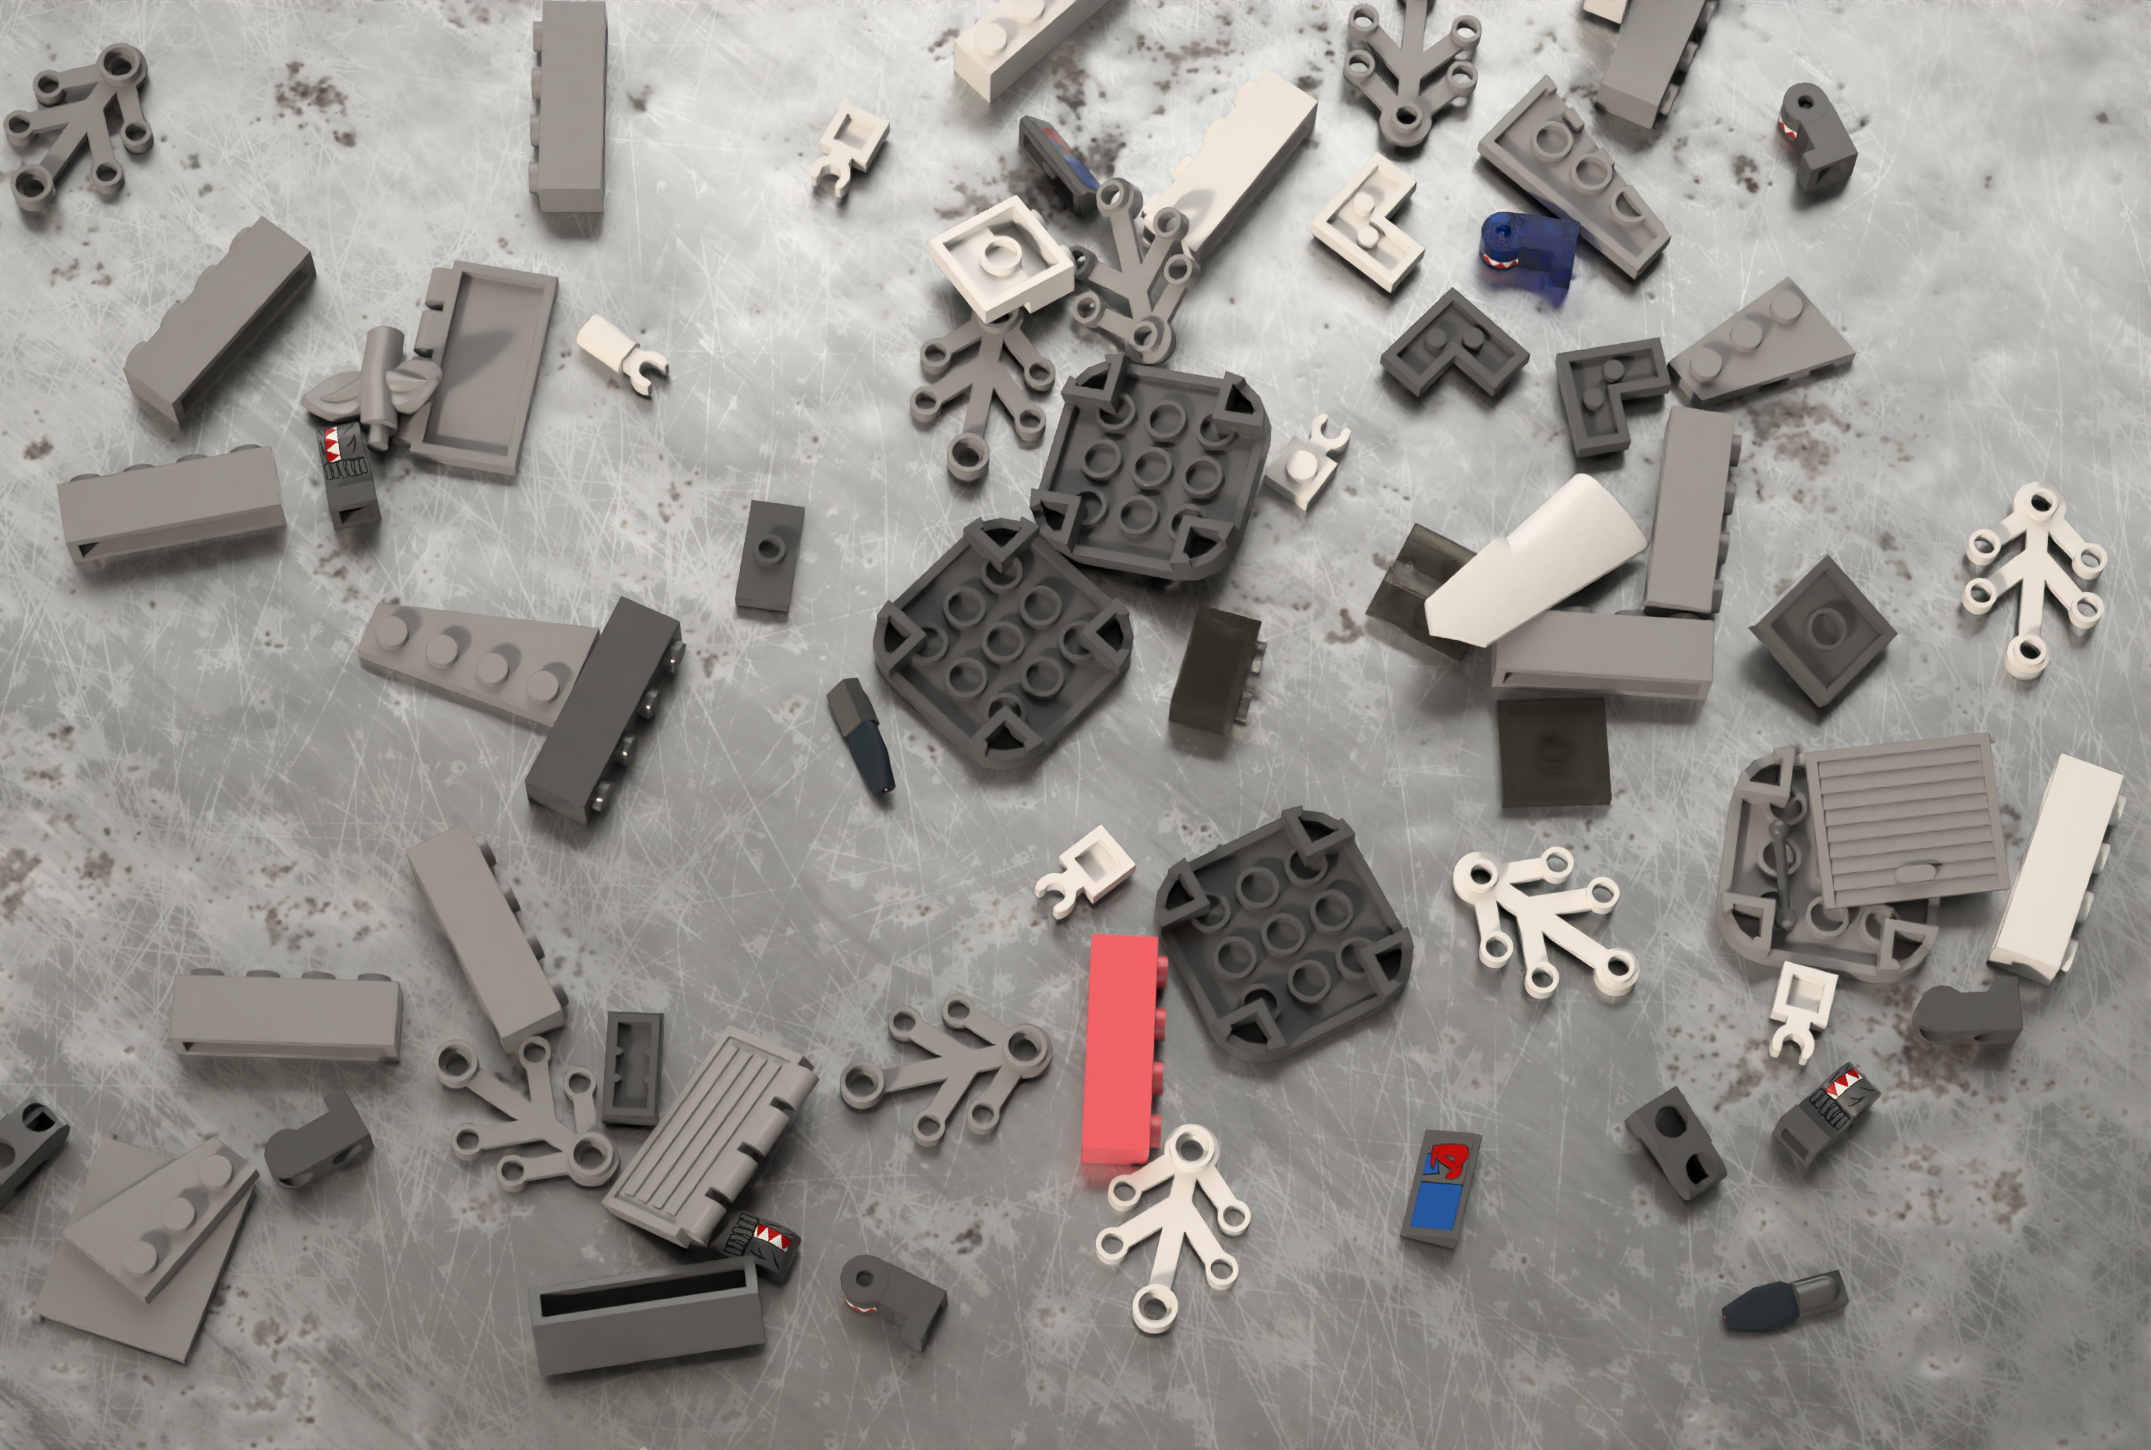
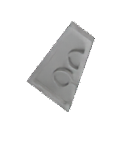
[1667,276,1856,409]
[60,1136,260,1305]

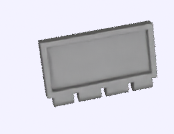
[392,260,559,476]
[601,1024,820,1248]

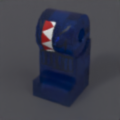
[1479,212,1580,289]

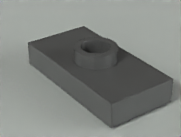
[735,500,805,612]
[601,1011,665,1126]

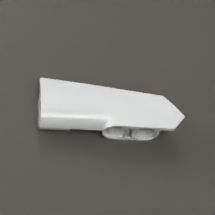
[1424,474,1648,648]

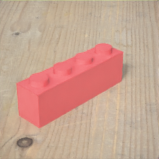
[1081,934,1168,1166]

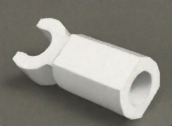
[577,314,669,396]

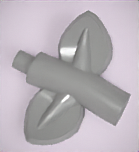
[301,326,442,452]

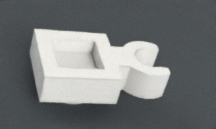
[811,100,890,198]
[1263,412,1351,511]
[1035,825,1136,919]
[1769,961,1839,1065]

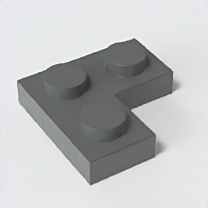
[1380,287,1530,397]
[1555,337,1671,458]

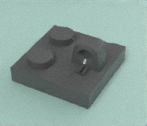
[1748,554,1898,707]

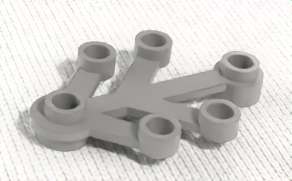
[1343,0,1482,148]
[3,43,154,211]
[1069,177,1201,366]
[910,306,1056,480]
[840,994,1053,1147]
[433,1036,620,1192]

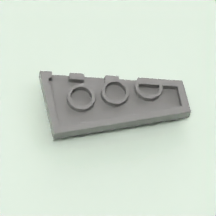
[1477,74,1671,279]
[357,603,600,727]

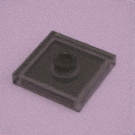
[1495,697,1612,808]

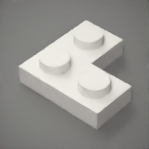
[1310,151,1425,293]

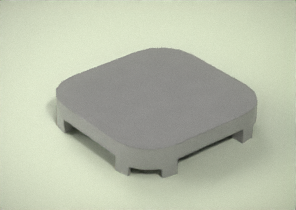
[1716,747,1940,983]

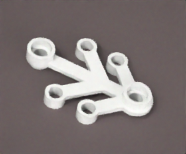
[1962,481,2107,681]
[1453,847,1640,999]
[1095,1124,1251,1333]

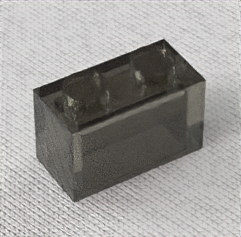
[1168,604,1268,737]

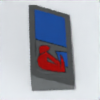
[1019,115,1101,219]
[1400,1129,1483,1249]

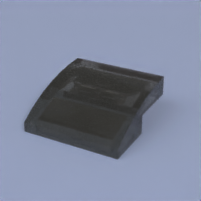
[1365,522,1477,664]

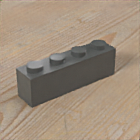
[525,596,686,825]
[528,1254,767,1377]

